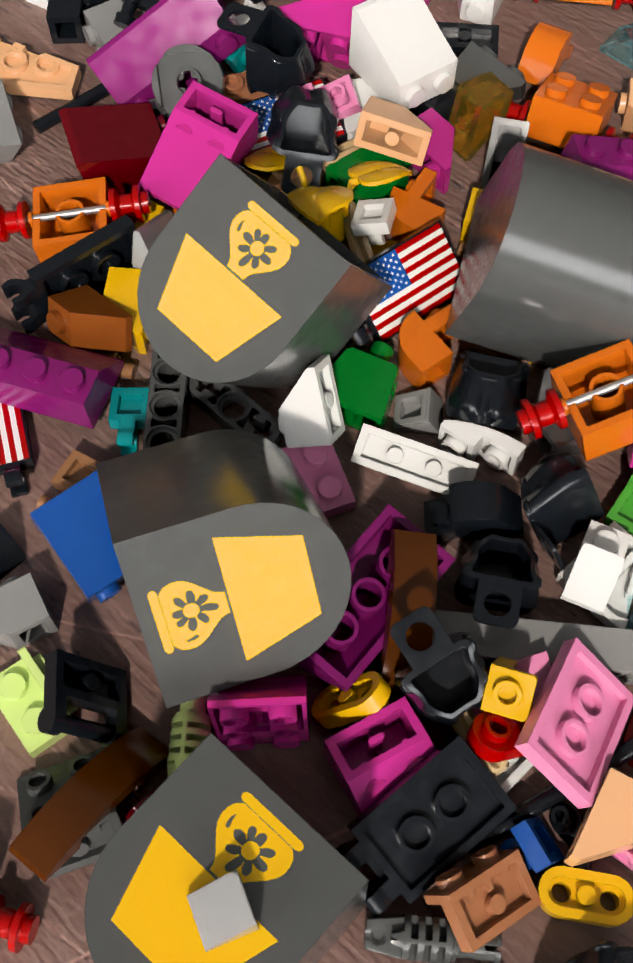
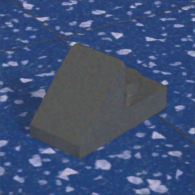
[480,116,530,189]

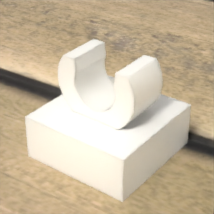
[350,198,397,245]

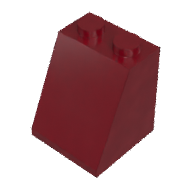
[58,103,167,194]

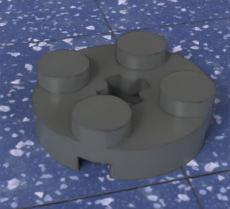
[152,44,225,114]

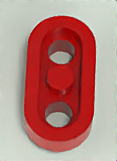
[466,705,533,762]

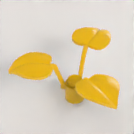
[243,146,413,242]

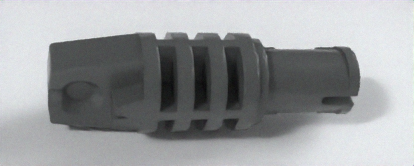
[364,913,502,963]

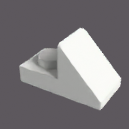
[560,519,632,615]

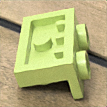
[0,646,78,758]

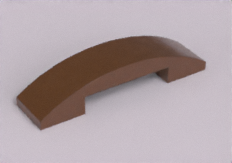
[375,529,438,711]
[9,726,169,882]

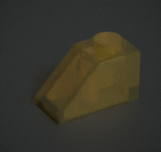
[448,71,514,162]

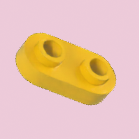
[311,671,391,729]
[536,866,633,928]

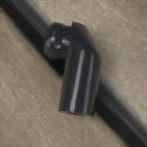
[549,803,592,871]

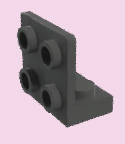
[17,749,124,882]

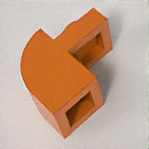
[518,22,574,87]
[390,167,446,241]
[397,303,454,390]

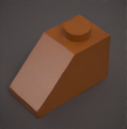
[46,285,132,352]

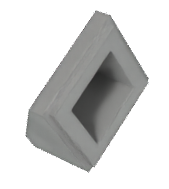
[393,387,443,434]
[187,870,259,952]

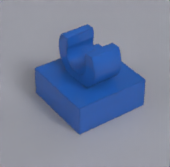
[500,816,565,873]

